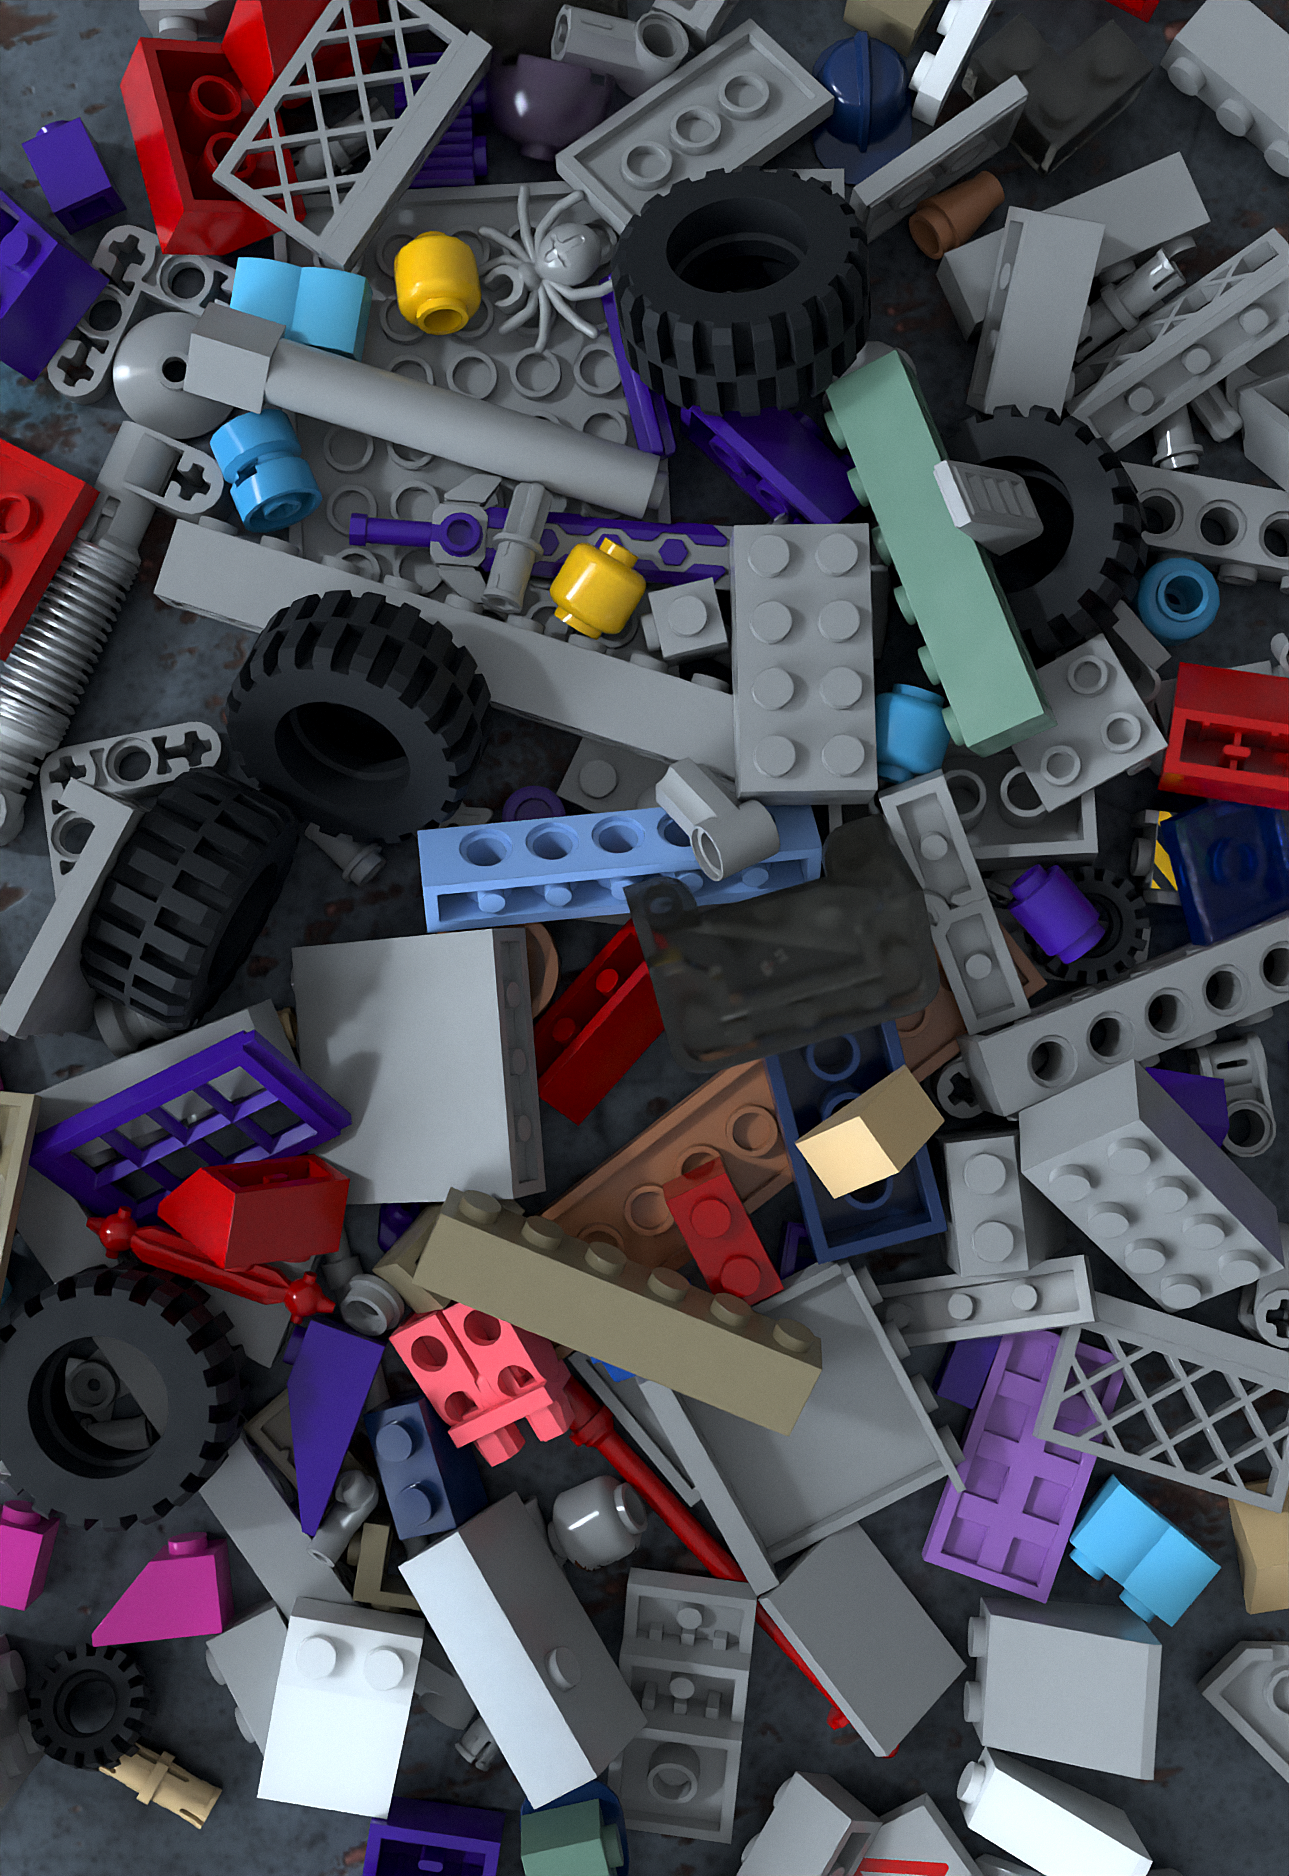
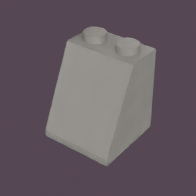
[927,1122,1068,1278]
[963,1596,1162,1780]

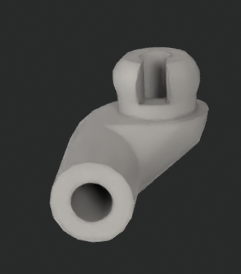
[306,1469,379,1567]

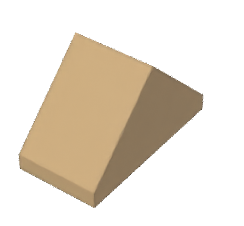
[794,1064,945,1199]
[1228,1479,1289,1615]

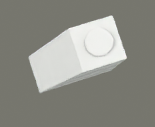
[957,1746,1153,1876]

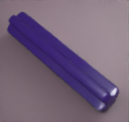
[598,273,677,461]

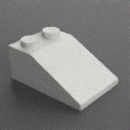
[257,1596,425,1819]

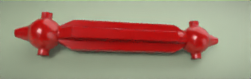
[86,1206,336,1324]

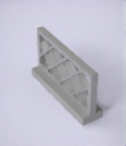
[212,0,493,273]
[1032,1291,1289,1514]

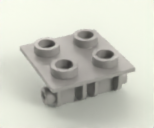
[1011,633,1168,813]

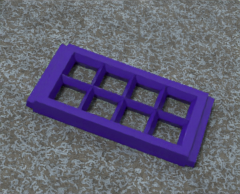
[28,1029,352,1227]

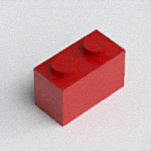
[662,1156,784,1306]

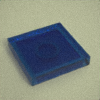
[1160,799,1289,946]

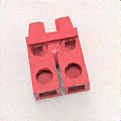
[389,1300,575,1467]

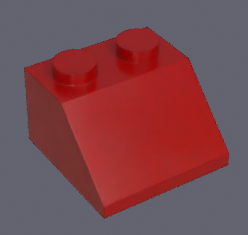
[221,0,383,109]

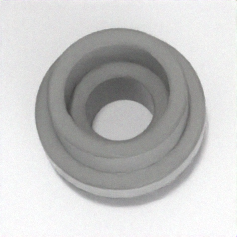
[340,1274,405,1336]

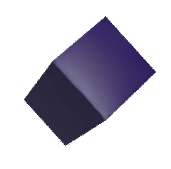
[931,1336,1003,1410]

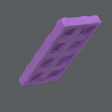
[921,1329,1124,1604]

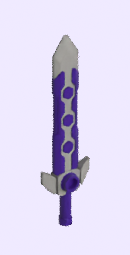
[349,474,733,604]

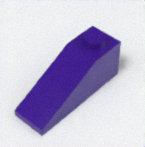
[283,1314,389,1537]

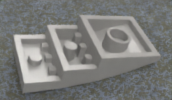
[607,1567,757,1844]

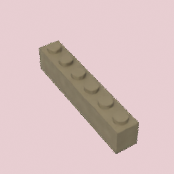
[411,1187,822,1437]

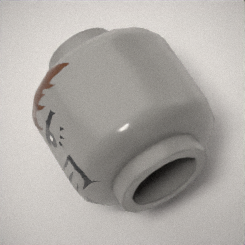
[548,1474,648,1572]

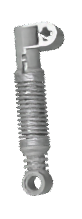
[0,421,235,846]

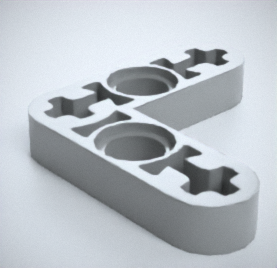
[47,225,236,405]
[40,722,229,900]

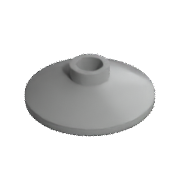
[113,312,235,441]

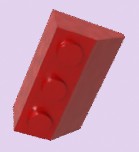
[120,37,307,256]

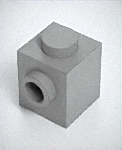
[640,577,729,668]

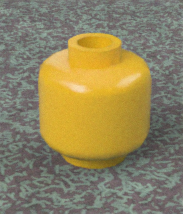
[393,231,482,335]
[550,537,646,640]

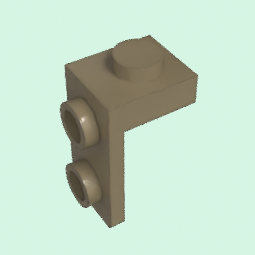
[347,1508,422,1614]

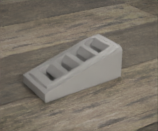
[933,459,1044,556]

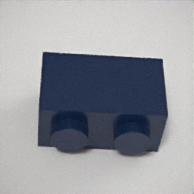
[362,1388,488,1541]

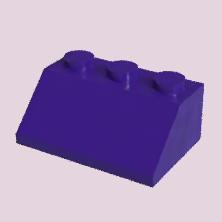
[680,405,867,524]

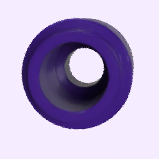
[1007,864,1105,964]

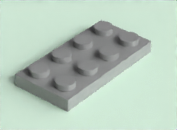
[555,18,834,235]

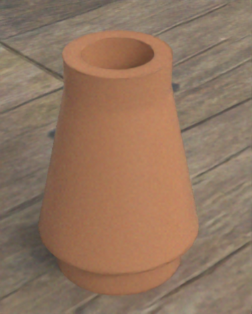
[909,171,1005,260]

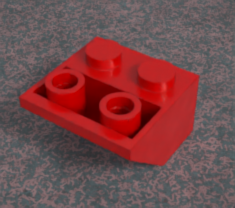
[1157,662,1289,811]
[157,1154,350,1272]

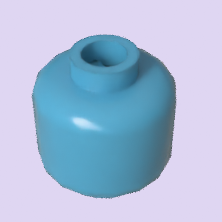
[1128,558,1220,647]
[875,684,951,785]

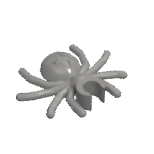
[477,185,613,354]

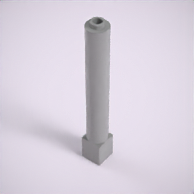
[183,302,669,519]

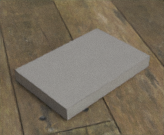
[849,74,1029,244]
[758,1522,967,1757]

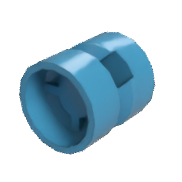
[210,409,323,533]

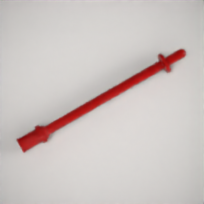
[562,1367,900,1759]

